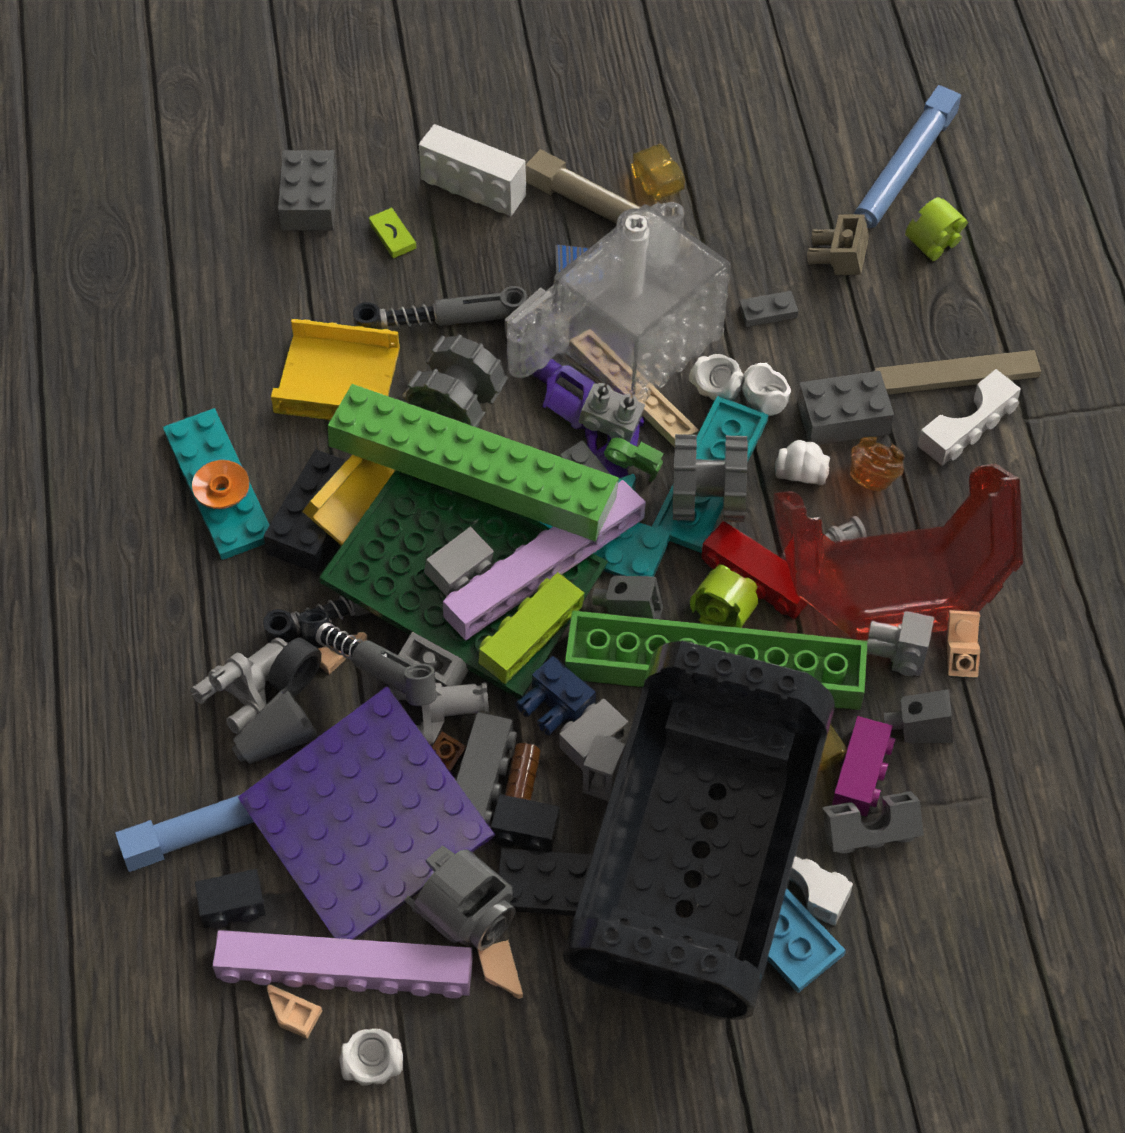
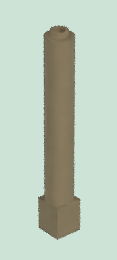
[525,149,697,259]

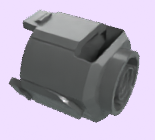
[404,845,515,951]

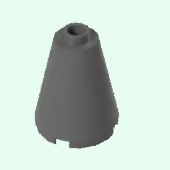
[232,687,319,764]

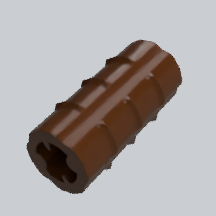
[505,743,541,800]

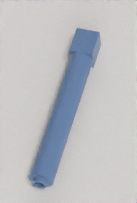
[854,85,961,228]
[116,795,254,872]

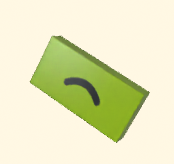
[369,208,416,258]

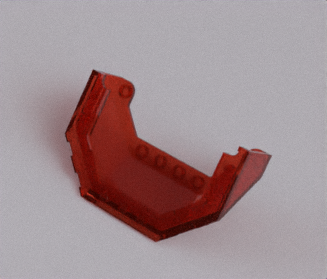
[774,463,1023,641]

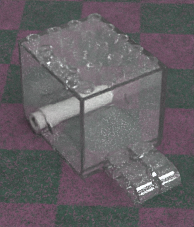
[507,202,731,402]

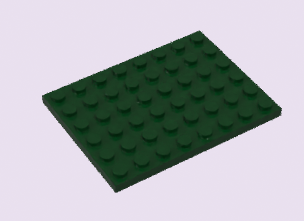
[319,470,608,700]

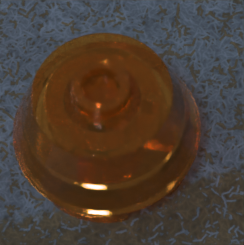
[850,437,905,491]

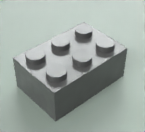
[278,150,337,230]
[797,371,894,445]

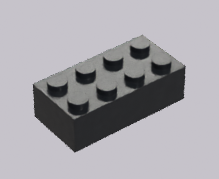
[264,449,347,573]

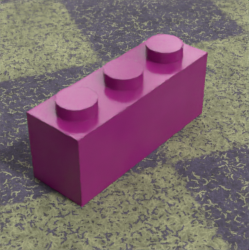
[832,716,896,817]

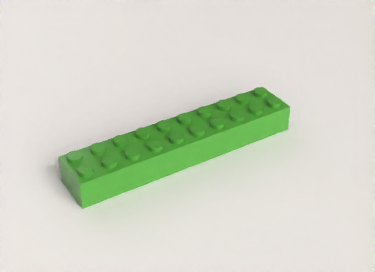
[328,384,619,542]
[565,611,867,710]

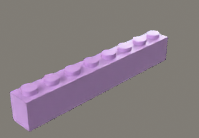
[443,480,646,640]
[213,930,473,998]

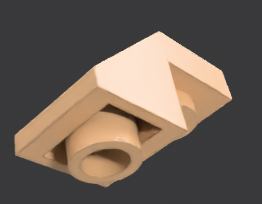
[947,610,980,677]

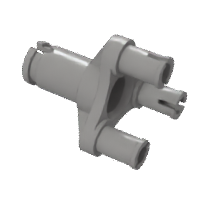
[190,638,287,734]
[389,682,489,745]

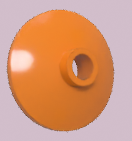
[192,460,249,509]

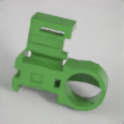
[604,438,664,482]

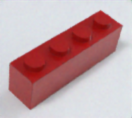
[701,521,817,619]

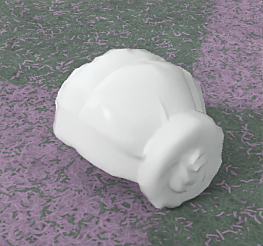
[689,354,745,401]
[742,363,791,416]
[775,440,830,485]
[339,1029,403,1086]

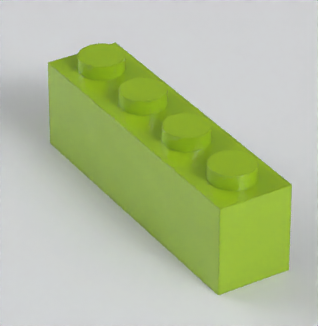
[479,572,584,684]

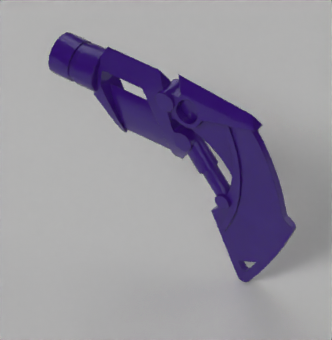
[525,350,644,479]

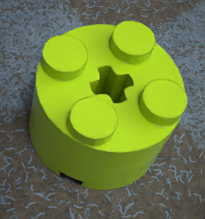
[905,197,968,261]
[690,565,758,628]

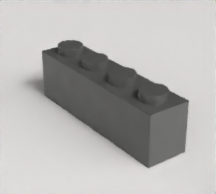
[456,712,517,828]

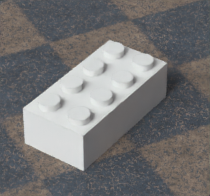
[419,124,526,216]

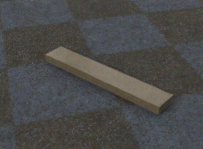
[875,350,1041,394]

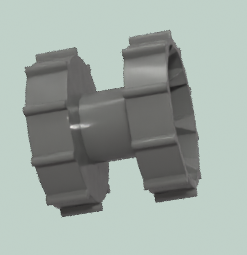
[402,334,508,427]
[673,434,748,522]

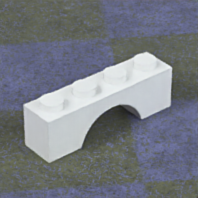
[918,369,1021,466]
[789,856,853,926]

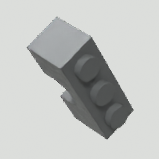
[822,791,924,853]

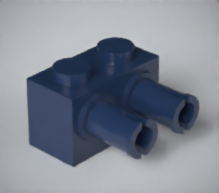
[515,656,596,736]

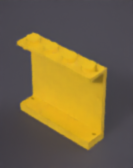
[271,319,400,420]
[302,455,395,546]

